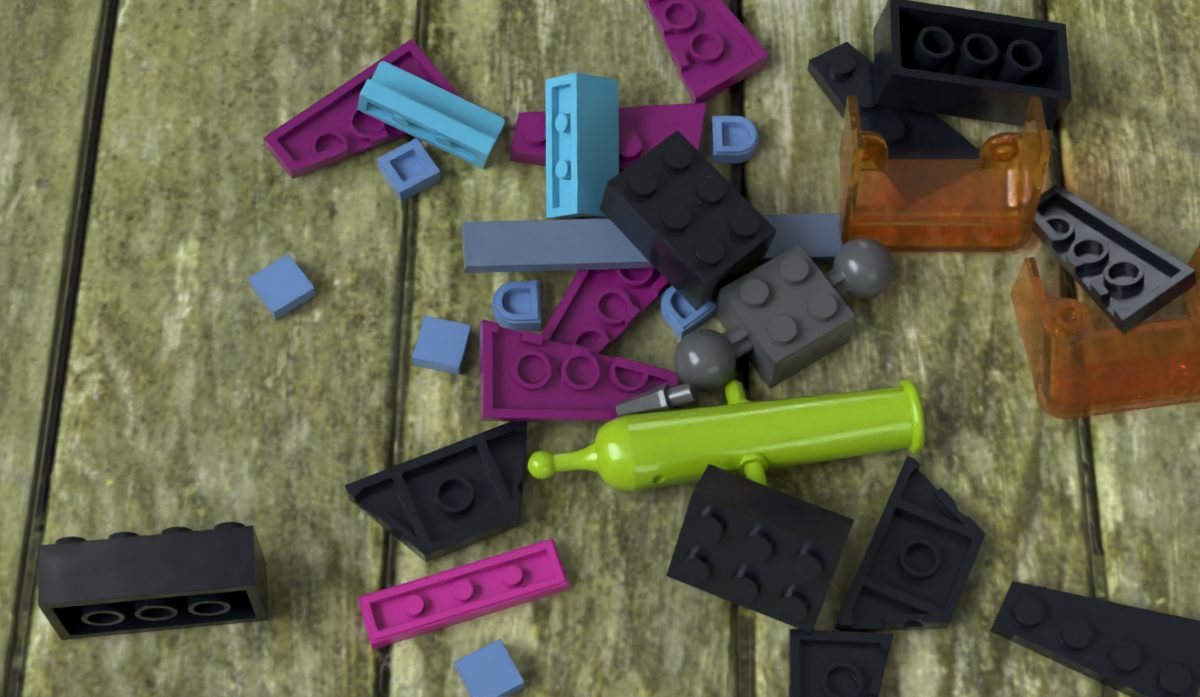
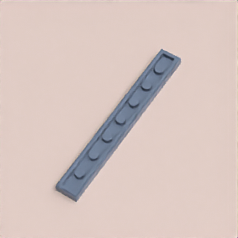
[461,213,842,273]

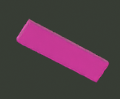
[357,538,569,650]

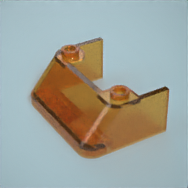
[840,96,1051,253]
[1010,243,1200,420]

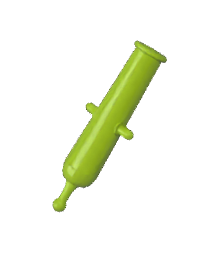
[528,378,925,492]

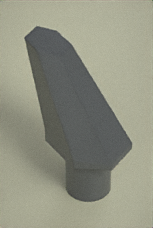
[615,382,697,417]

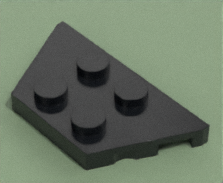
[345,422,528,563]
[834,456,985,632]

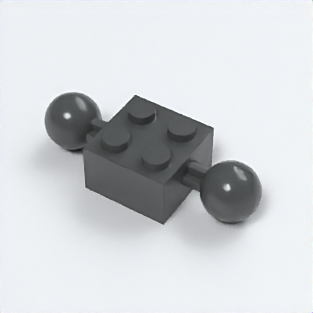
[674,238,894,392]

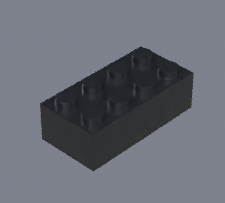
[873,0,1072,130]
[38,522,269,640]

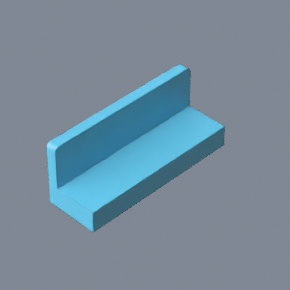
[357,61,505,169]
[545,72,619,220]

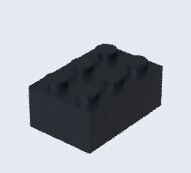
[599,130,777,311]
[666,464,854,633]

